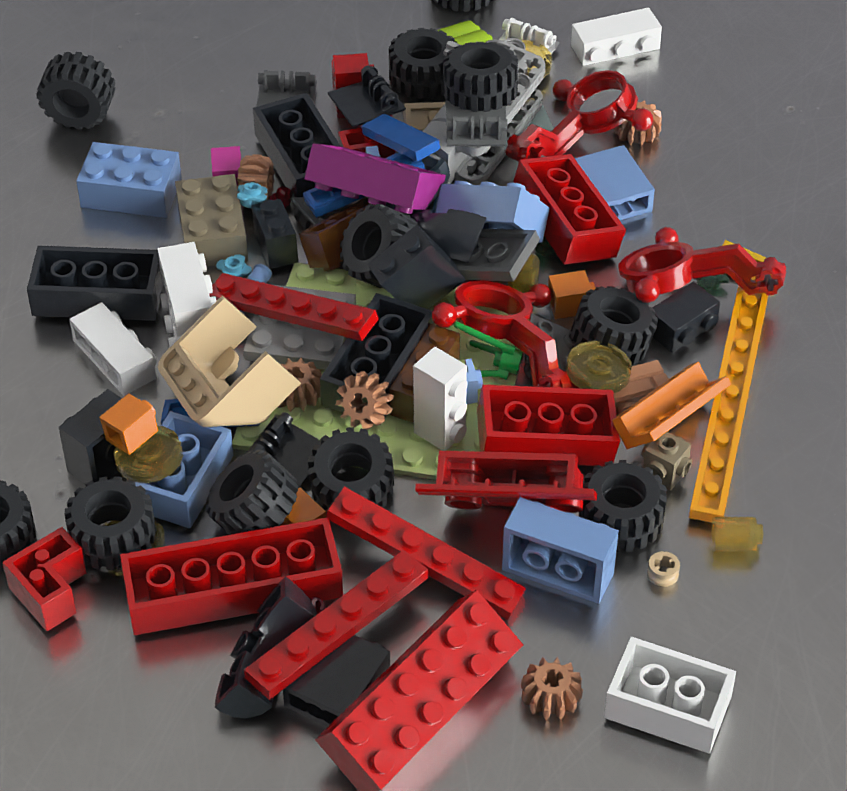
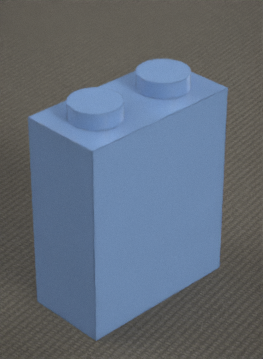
[575,145,655,220]

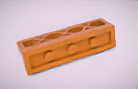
[612,362,731,449]

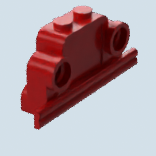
[415,450,597,513]

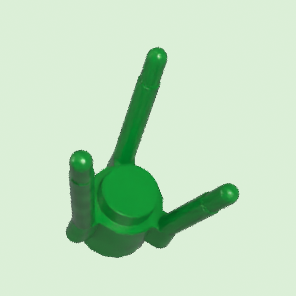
[454,322,523,380]

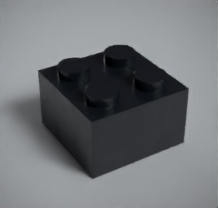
[59,389,122,484]

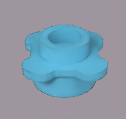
[237,182,268,208]
[216,254,252,278]

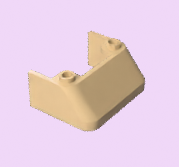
[158,295,301,427]

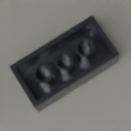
[253,93,340,198]
[27,246,163,321]
[320,293,435,425]

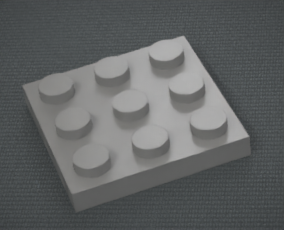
[243,285,356,370]

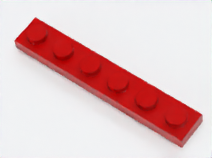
[209,273,379,341]
[326,486,526,620]
[244,550,428,700]

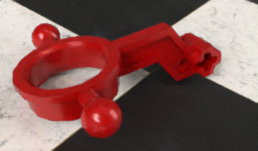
[505,70,653,162]
[618,227,786,303]
[432,280,580,389]

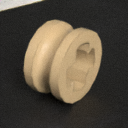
[648,551,680,587]

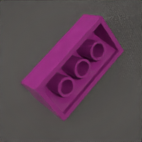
[305,143,446,214]

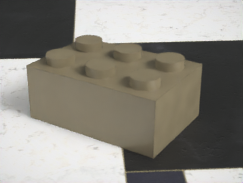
[175,174,248,267]

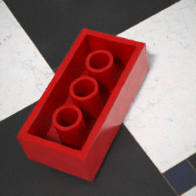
[513,154,626,265]
[477,384,620,466]

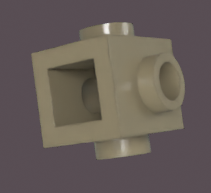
[641,432,692,491]

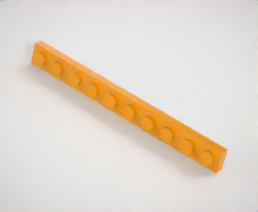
[689,278,769,524]

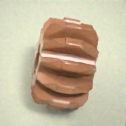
[613,100,662,146]
[237,154,275,200]
[278,357,322,412]
[335,371,394,429]
[521,656,583,720]

